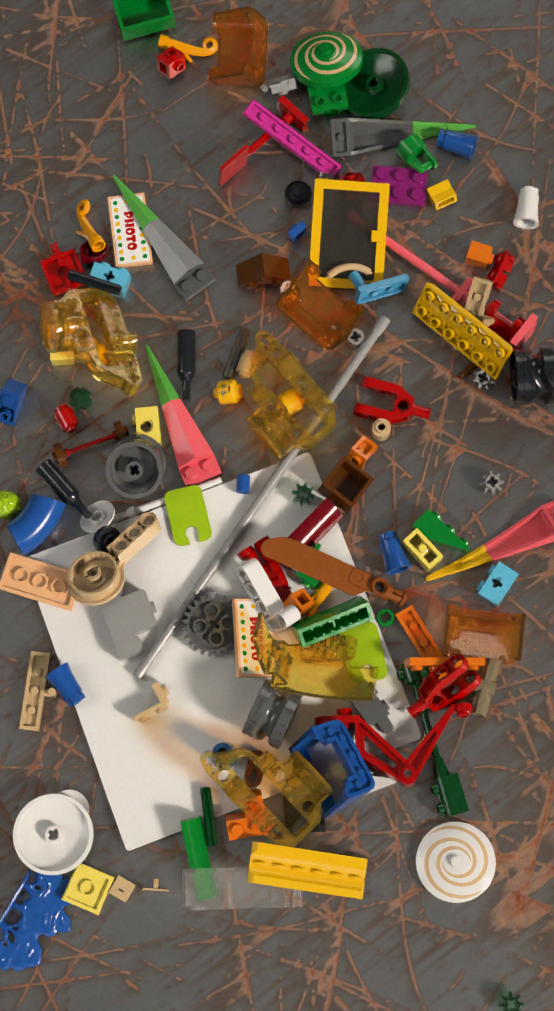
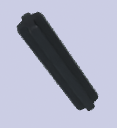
[67,270,122,295]

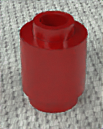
[54,404,80,433]

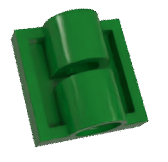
[307,84,349,117]

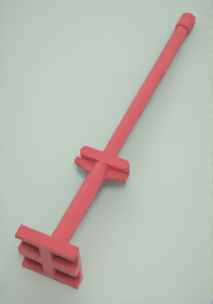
[346,210,538,349]

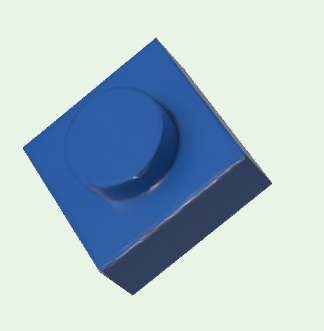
[288,221,307,244]

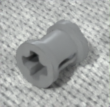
[347,328,364,350]

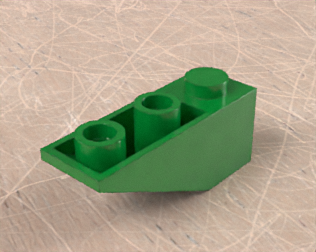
[411,509,470,554]

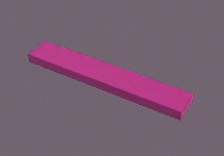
[242,99,342,180]

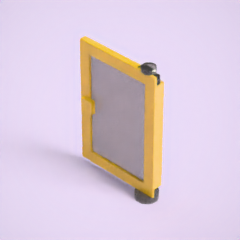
[308,173,390,291]

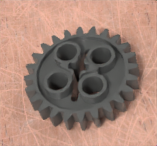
[181,593,234,657]

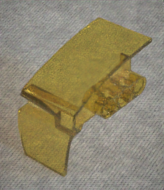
[253,613,378,701]

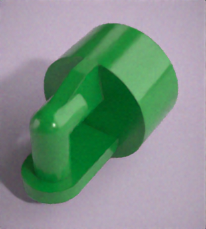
[396,133,438,174]

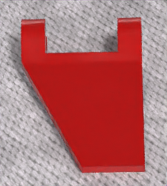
[486,299,526,343]

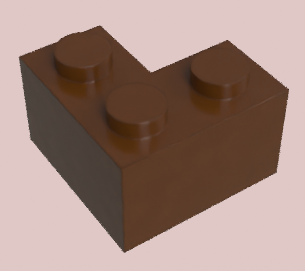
[236,253,291,290]

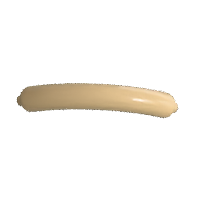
[326,263,373,279]

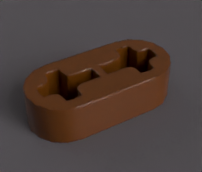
[244,750,266,788]

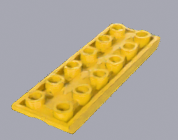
[412,283,513,380]
[246,841,368,899]

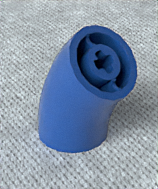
[6,494,66,556]

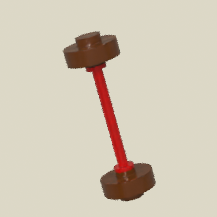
[52,421,130,468]

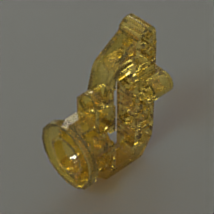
[40,288,142,396]
[245,330,337,460]
[200,748,334,847]

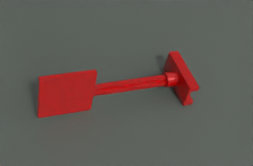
[218,95,309,187]

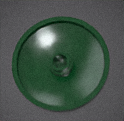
[345,48,410,119]

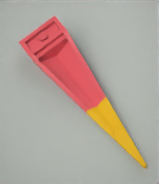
[426,501,554,581]

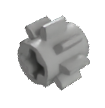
[473,368,497,390]
[479,471,504,496]

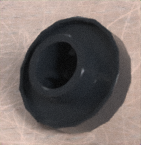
[285,180,312,208]
[93,526,120,553]

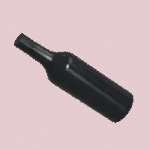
[177,329,196,401]
[36,459,93,519]

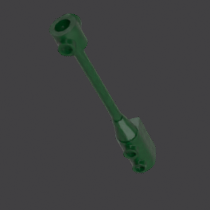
[396,663,469,818]

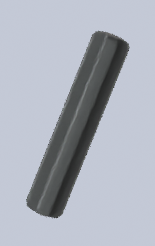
[222,326,250,379]

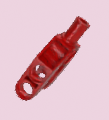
[353,377,432,424]
[406,654,481,718]

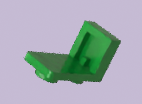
[296,543,322,590]

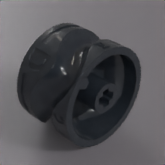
[510,346,554,406]

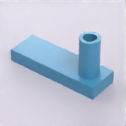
[348,271,410,305]

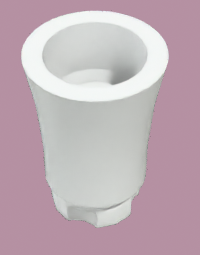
[513,186,539,229]

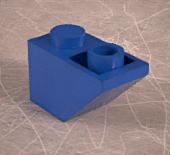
[0,379,27,426]

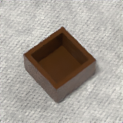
[317,456,374,514]

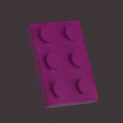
[369,165,428,208]

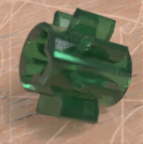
[69,386,92,410]
[292,482,315,507]
[498,991,524,1011]

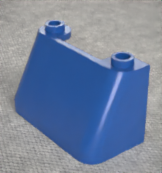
[288,720,375,818]

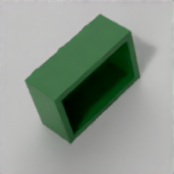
[112,0,176,41]

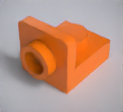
[347,435,378,469]

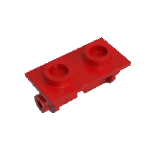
[486,250,515,291]

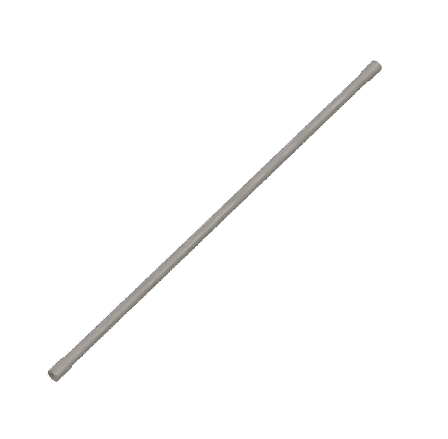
[132,315,390,680]

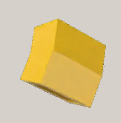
[426,179,457,211]

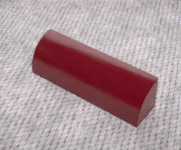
[282,498,343,571]

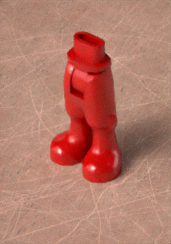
[237,535,292,603]

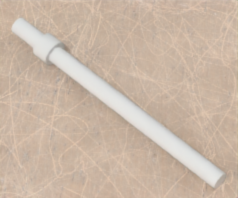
[113,477,223,522]

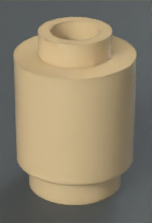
[236,350,259,380]
[371,418,391,441]

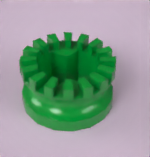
[376,609,394,627]

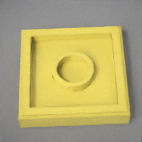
[61,863,115,915]

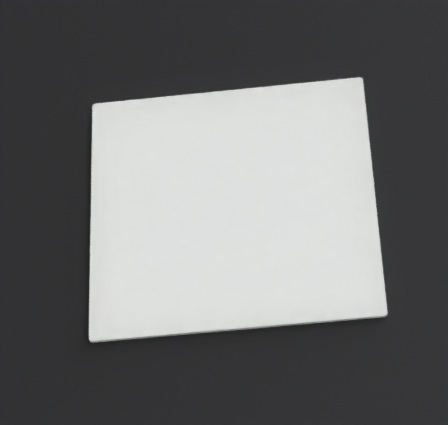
[28,453,421,851]

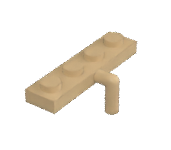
[453,276,495,351]
[19,651,58,732]

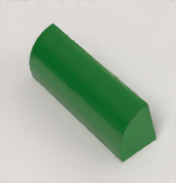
[290,596,374,648]
[180,816,217,902]

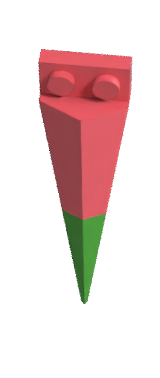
[145,345,222,487]

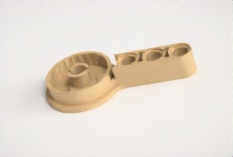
[67,512,161,606]

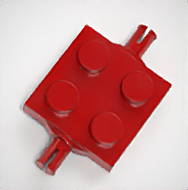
[40,242,85,302]

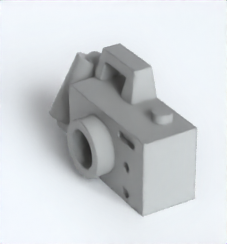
[261,74,297,95]

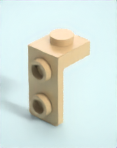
[133,681,170,723]

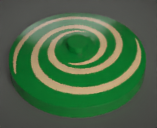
[290,31,363,88]

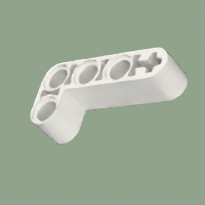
[236,558,301,633]

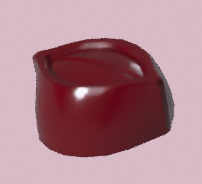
[80,241,108,264]

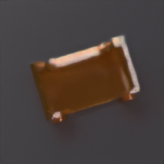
[208,6,268,87]
[275,259,366,350]
[441,604,526,665]

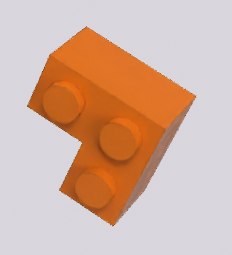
[225,789,269,841]

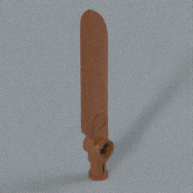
[261,537,408,607]

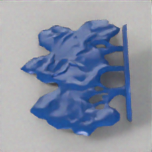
[0,869,71,971]

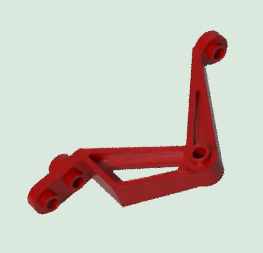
[315,703,473,787]

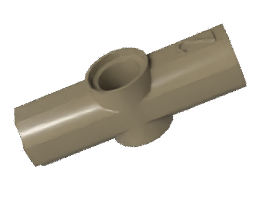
[471,656,501,717]

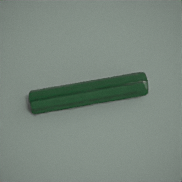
[200,787,218,847]

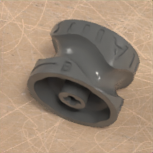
[105,434,167,499]
[242,679,303,750]

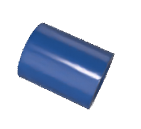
[236,474,250,494]

